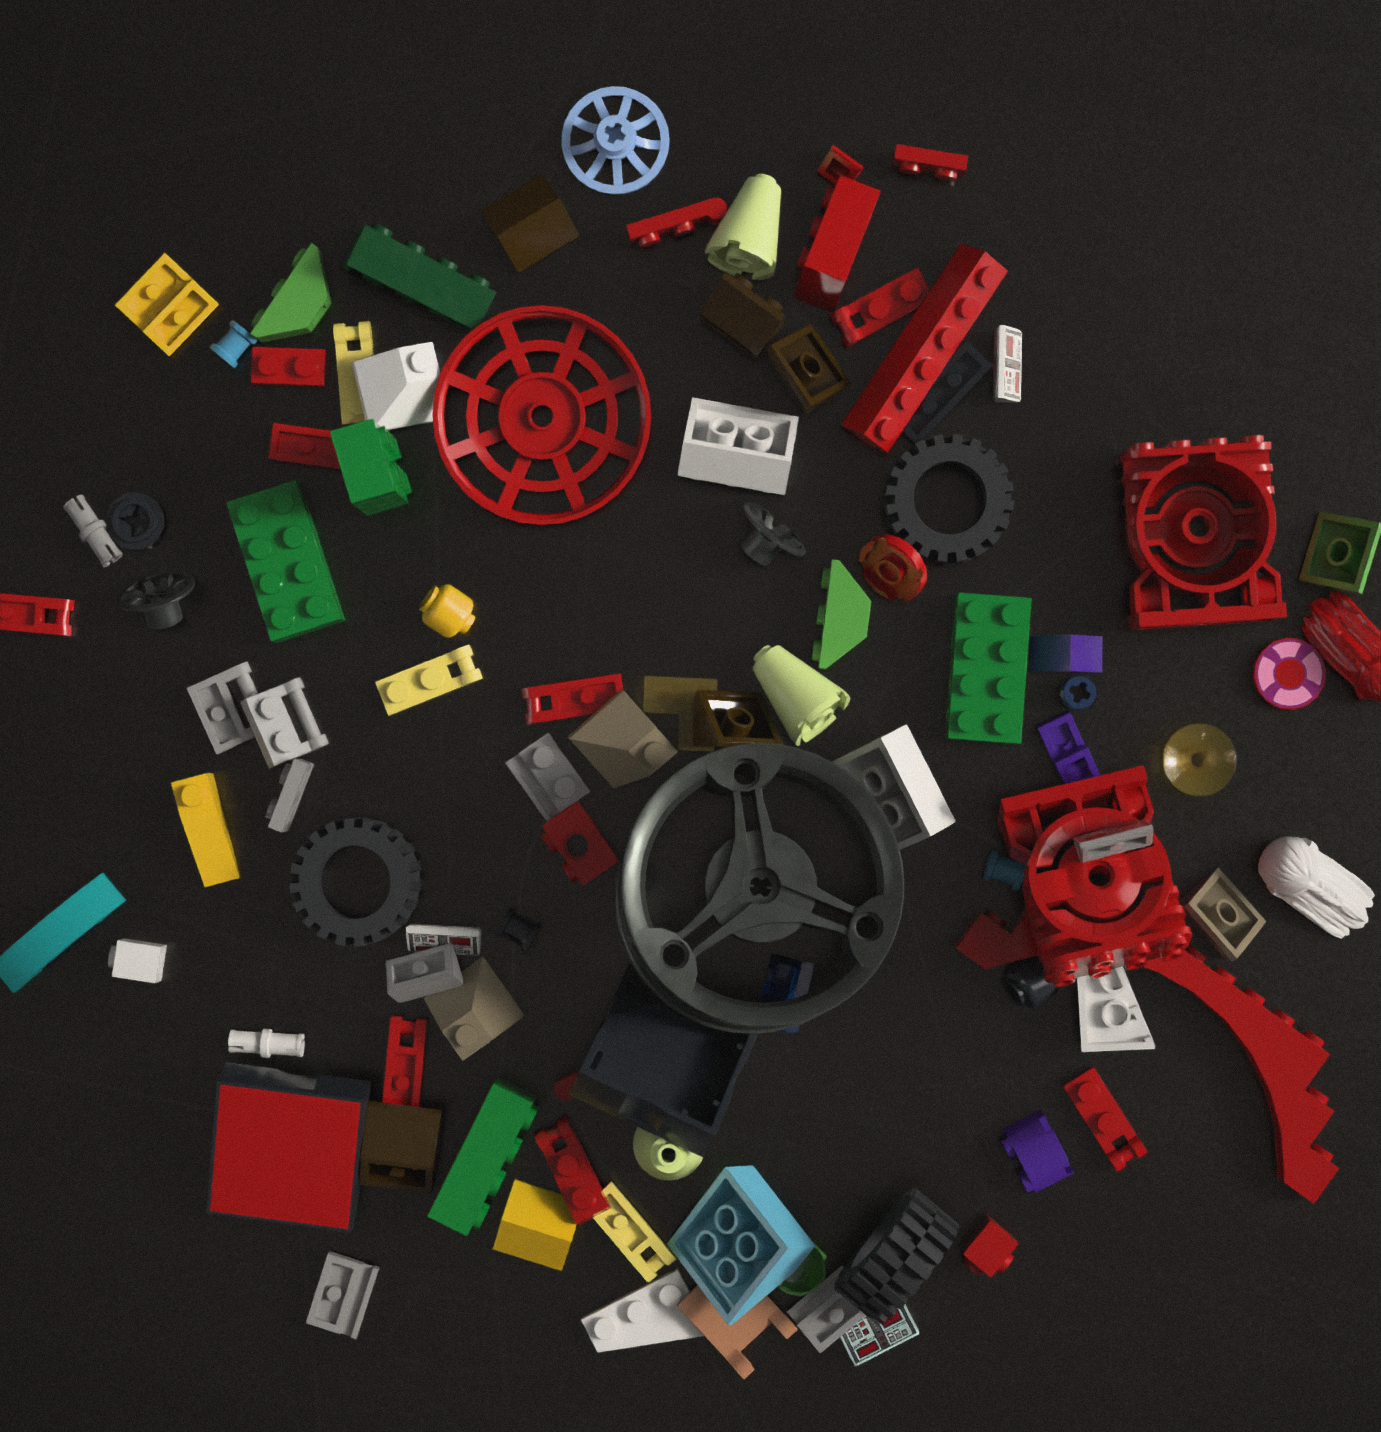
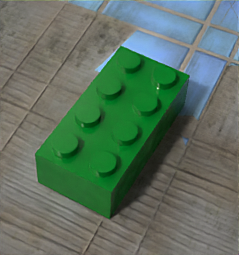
[330,418,412,516]
[226,480,345,643]
[945,593,1032,744]
[427,1076,539,1236]

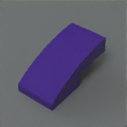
[1035,710,1100,784]

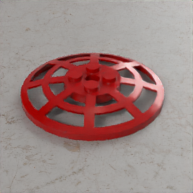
[432,305,651,525]

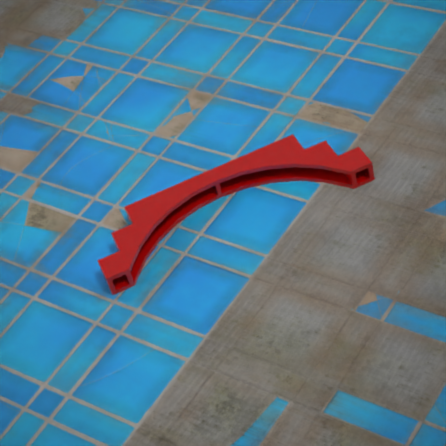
[953,882,1339,1204]

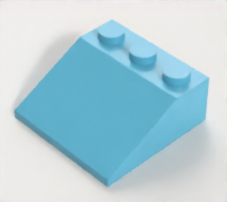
[667,1165,815,1325]

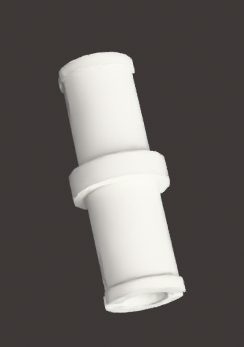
[228,1029,305,1058]

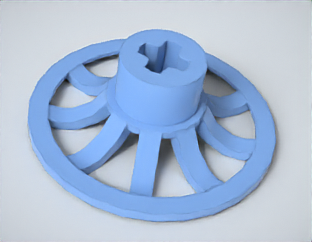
[562,86,669,195]

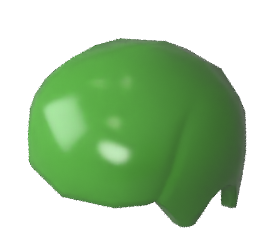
[778,1244,827,1296]

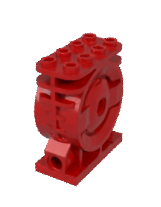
[1120,435,1287,630]
[997,765,1192,987]

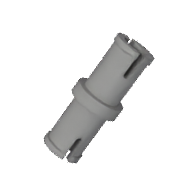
[63,495,123,567]

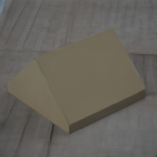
[1179,867,1266,962]

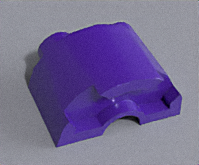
[1001,1109,1074,1193]

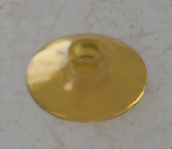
[1163,724,1236,796]

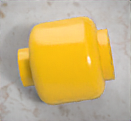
[419,584,475,638]

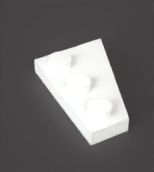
[1077,967,1155,1052]
[581,1268,704,1352]

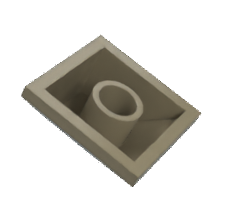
[568,689,678,788]
[424,956,525,1061]

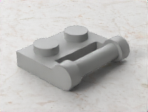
[187,662,258,754]
[240,677,329,769]

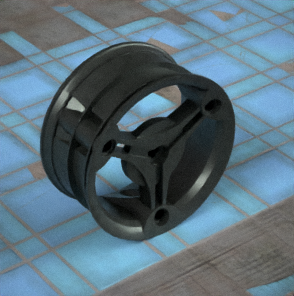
[614,743,904,1034]

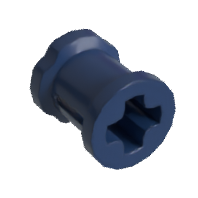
[1059,676,1096,709]

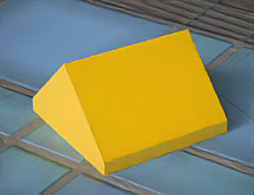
[493,1179,577,1271]

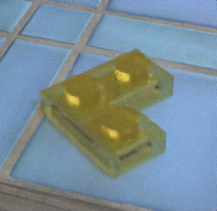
[643,676,717,752]

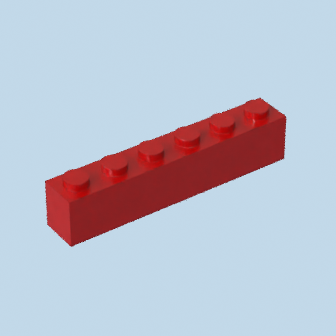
[841,244,1008,453]

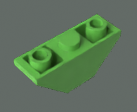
[250,243,331,343]
[812,559,871,670]

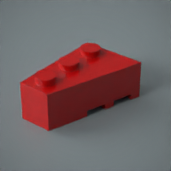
[793,175,881,313]

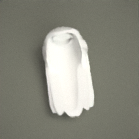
[1258,837,1375,939]

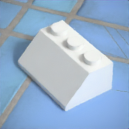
[678,397,799,495]
[832,724,956,850]

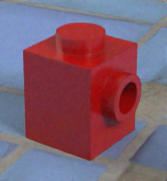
[960,1215,1019,1277]

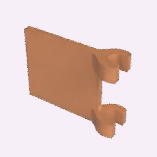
[677,1285,798,1379]

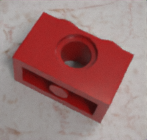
[541,801,619,886]

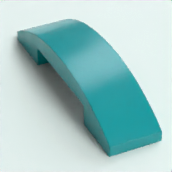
[0,873,126,993]

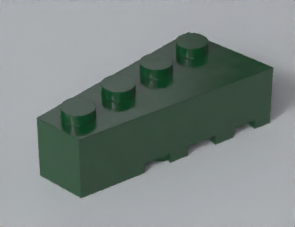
[338,223,496,332]

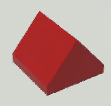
[817,145,864,186]

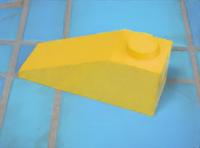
[171,773,241,887]

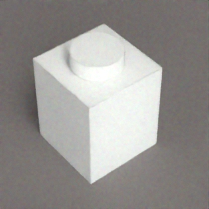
[108,938,167,983]

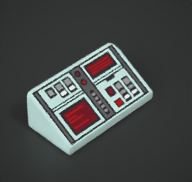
[841,1304,919,1366]

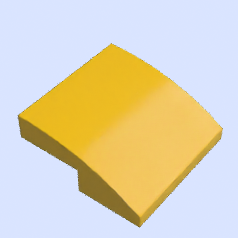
[115,252,219,356]

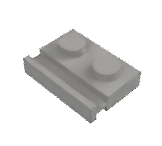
[506,733,590,822]
[266,759,314,832]
[306,1251,380,1339]
[786,1264,866,1353]

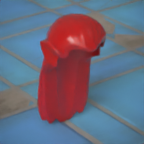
[1301,591,1381,703]

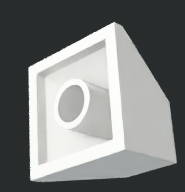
[352,342,440,430]

